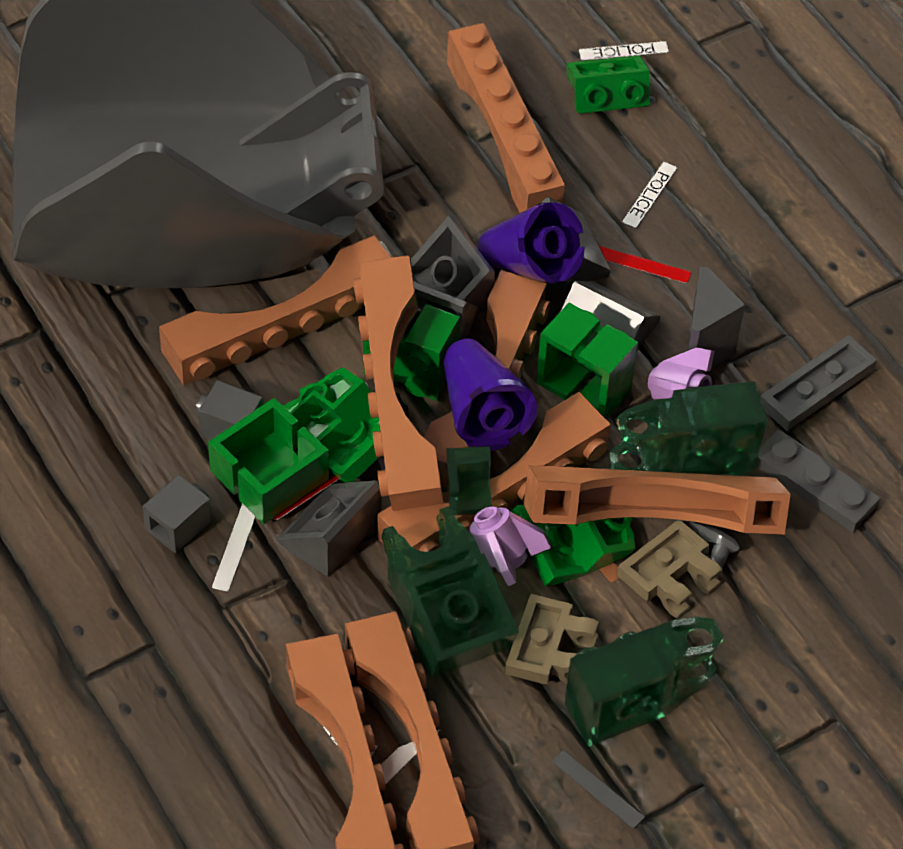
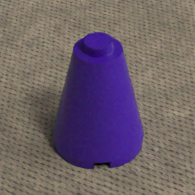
[478,202,585,283]
[443,339,538,451]

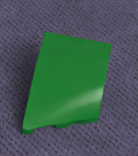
[283,367,381,483]
[511,505,635,587]

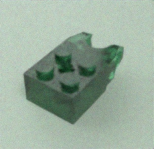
[608,381,768,475]
[381,506,519,678]
[564,616,724,747]

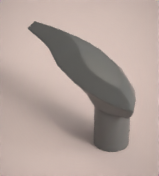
[674,519,740,569]

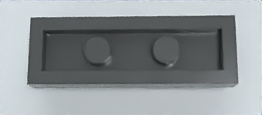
[759,335,877,431]
[752,429,880,533]

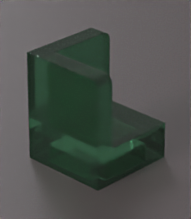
[445,447,492,516]

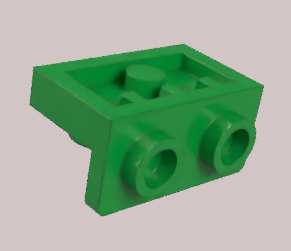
[566,55,650,113]

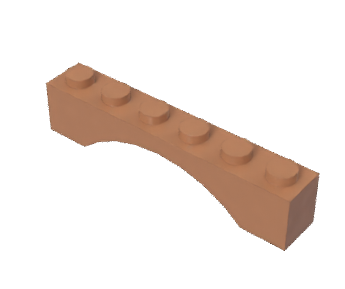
[447,23,565,213]
[159,235,391,386]
[353,255,444,511]
[424,270,551,491]
[377,392,611,572]
[524,465,791,535]
[345,611,479,849]
[286,634,404,849]

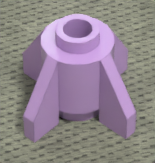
[648,347,723,432]
[465,506,551,586]

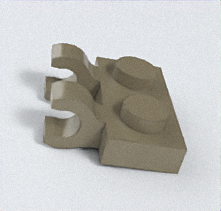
[617,520,722,619]
[505,594,599,687]

